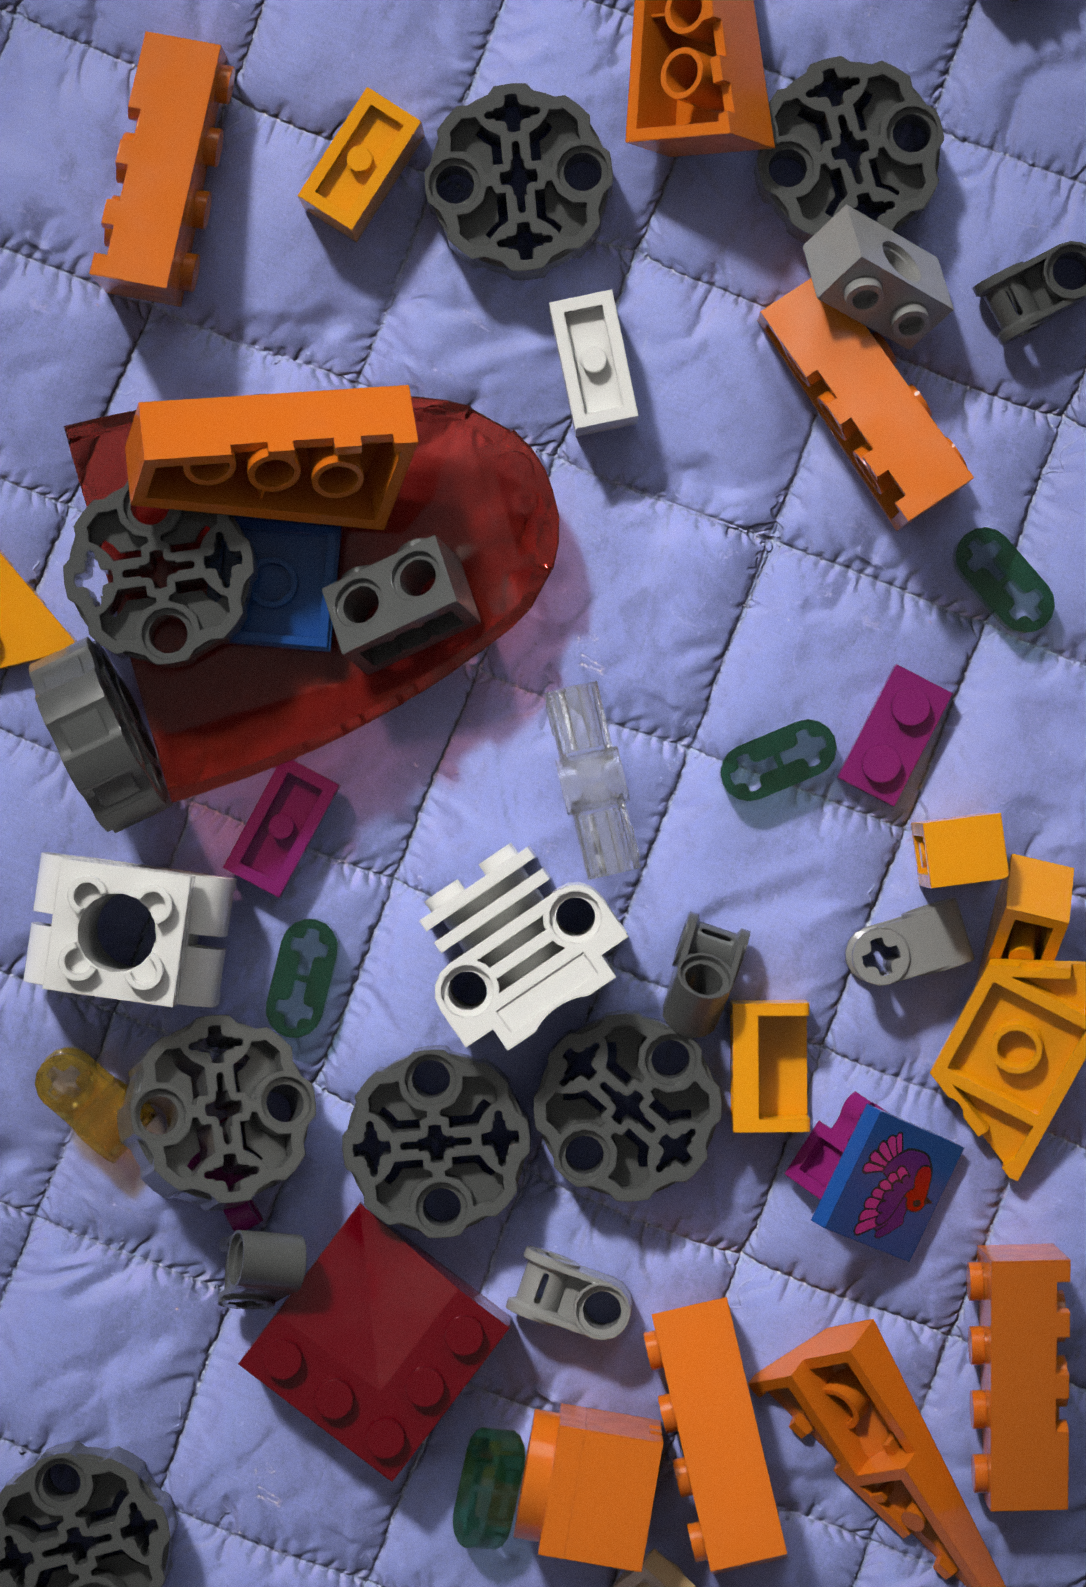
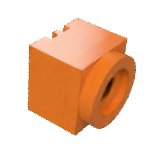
[513,1403,664,1573]

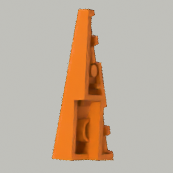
[748,1319,1006,1587]

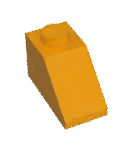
[975,854,1074,986]

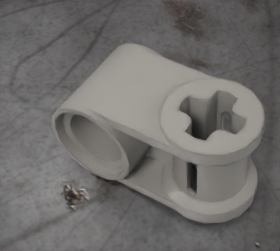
[845,898,975,986]
[505,1246,633,1341]

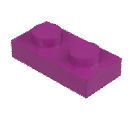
[836,664,953,807]
[223,755,341,898]

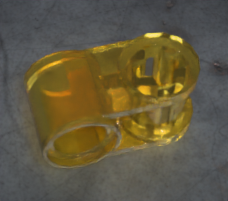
[35,1047,157,1163]

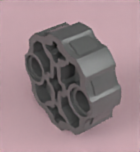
[754,56,944,244]
[425,83,613,280]
[63,481,258,668]
[29,637,174,833]
[534,1010,722,1202]
[117,1015,316,1211]
[342,1045,531,1238]
[0,1441,178,1587]

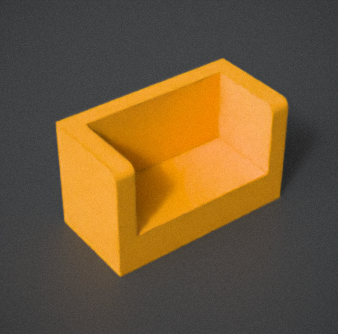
[297,87,425,242]
[911,813,1009,888]
[730,1000,810,1133]

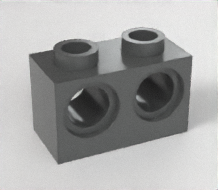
[322,535,481,675]

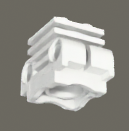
[419,843,628,1051]
[23,852,237,1008]

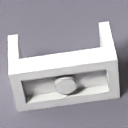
[549,289,639,437]

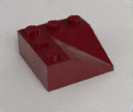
[238,1201,511,1482]

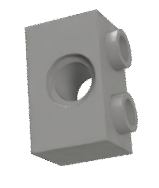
[803,204,954,350]

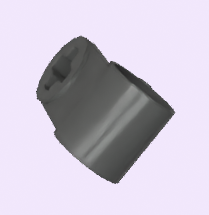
[972,241,1086,345]
[663,911,751,1038]
[218,1230,307,1309]

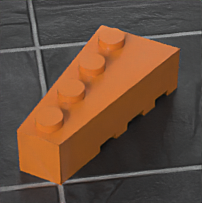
[625,0,775,157]
[89,31,235,307]
[757,278,974,531]
[125,385,418,530]
[966,1243,1071,1512]
[643,1297,788,1575]

